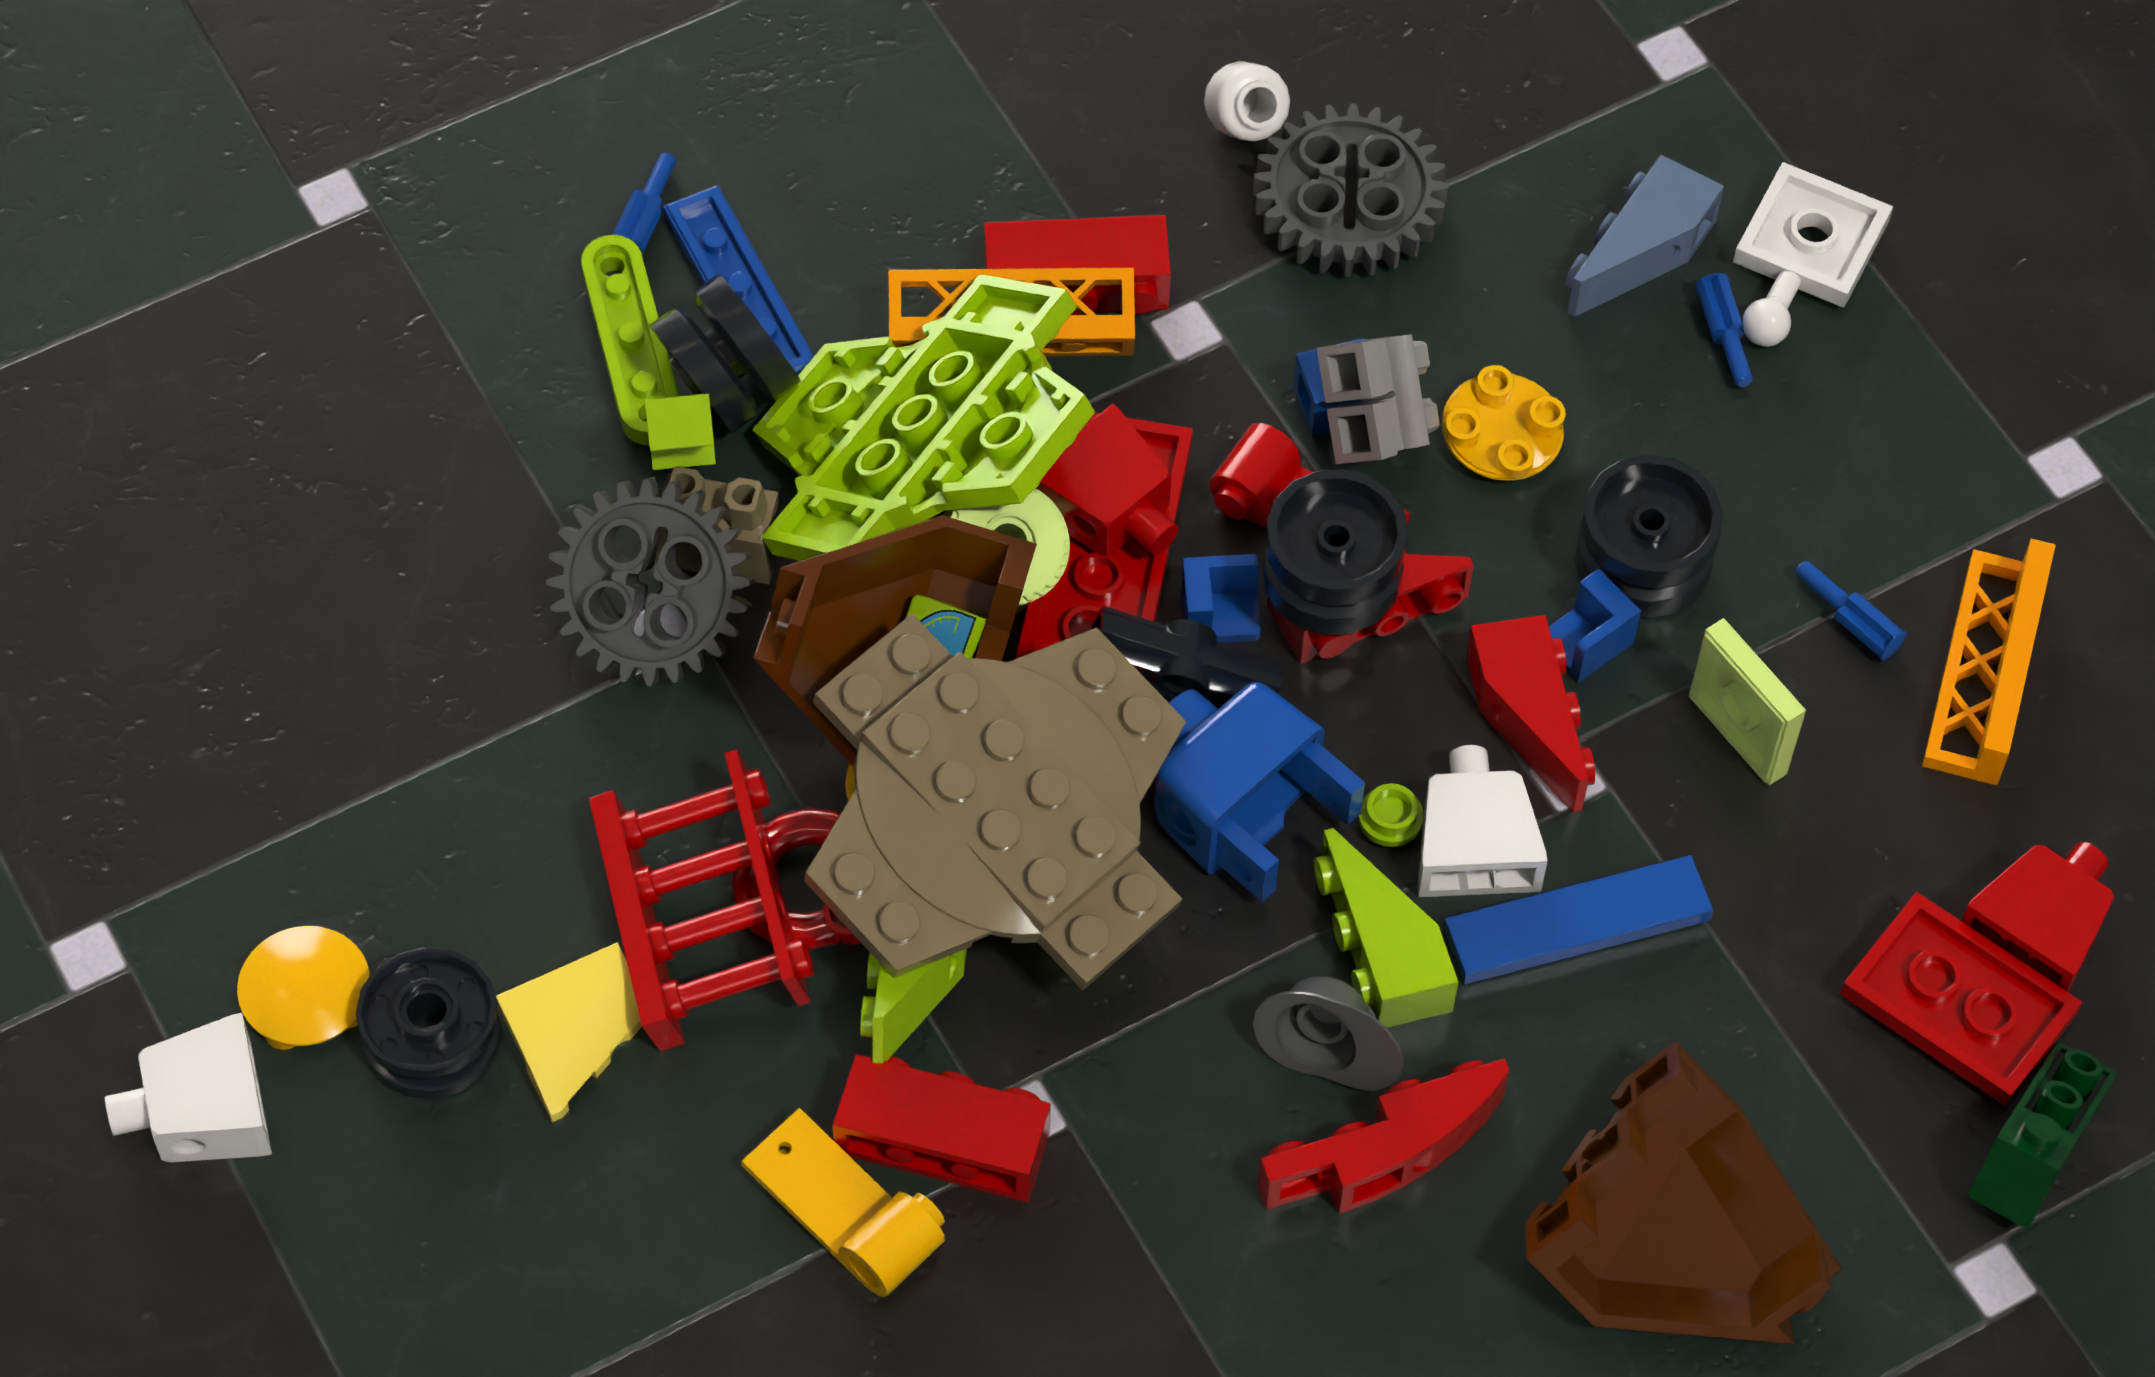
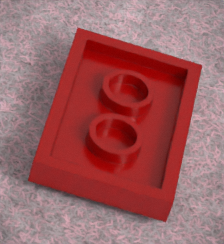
[1840,891,2083,1107]

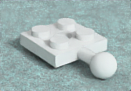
[1733,162,1893,347]

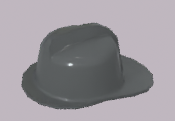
[1253,976,1404,1092]

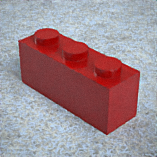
[984,215,1171,315]
[833,1054,1051,1203]

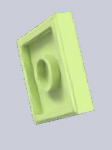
[1689,618,1806,785]

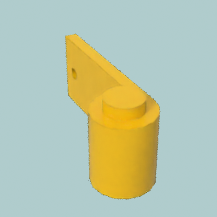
[741,1108,945,1298]

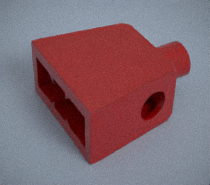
[1036,404,1179,555]
[1962,842,2115,992]

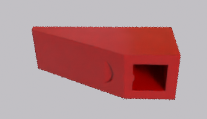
[1267,554,1474,664]
[1466,615,1595,812]

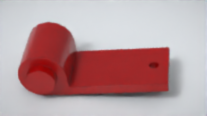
[1209,423,1410,528]

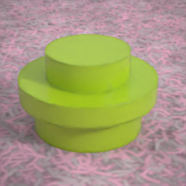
[1358,783,1424,847]

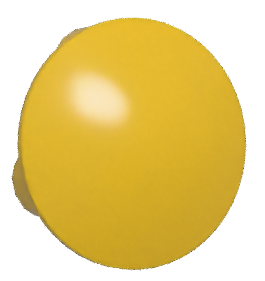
[1442,365,1566,481]
[237,926,370,1050]

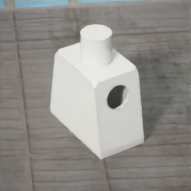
[1417,745,1547,897]
[105,1013,272,1163]

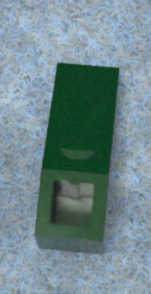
[1967,1041,2118,1229]

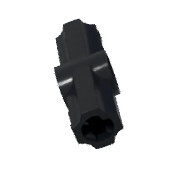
[1091,605,1284,705]

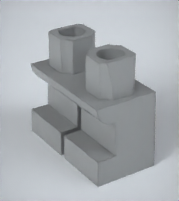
[1316,334,1440,464]

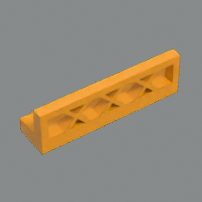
[889,268,1135,357]
[1922,538,2056,786]

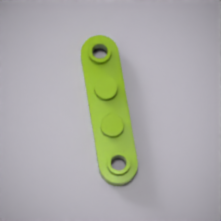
[581,235,679,446]

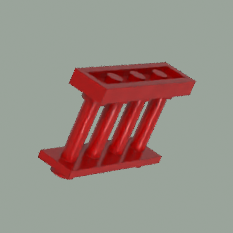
[589,749,815,1052]

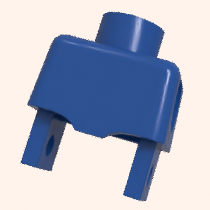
[1153,682,1365,902]

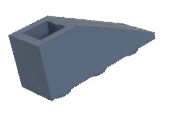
[1565,155,1724,317]

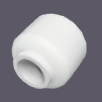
[1204,61,1290,142]

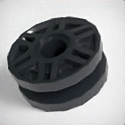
[356,947,502,1099]

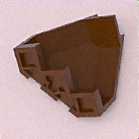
[753,515,1037,767]
[1525,1041,1843,1344]

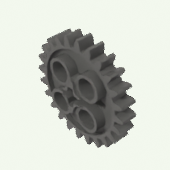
[1253,103,1448,277]
[546,477,755,686]

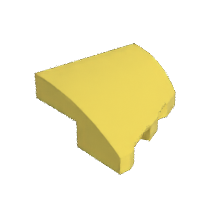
[496,942,642,1122]

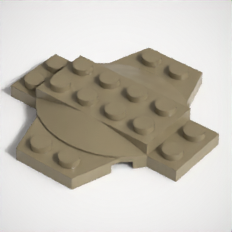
[804,613,1186,991]

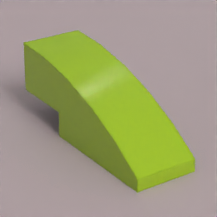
[645,393,716,470]

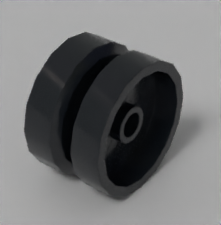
[649,273,801,434]
[1575,454,1723,618]
[1263,469,1408,635]

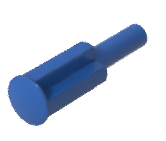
[612,152,676,255]
[1694,273,1753,387]
[1796,561,1907,661]

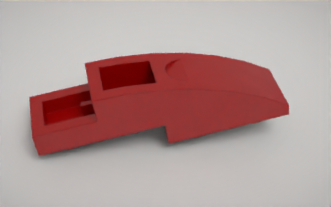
[1257,1058,1510,1214]

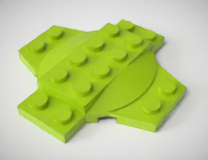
[752,274,1095,561]

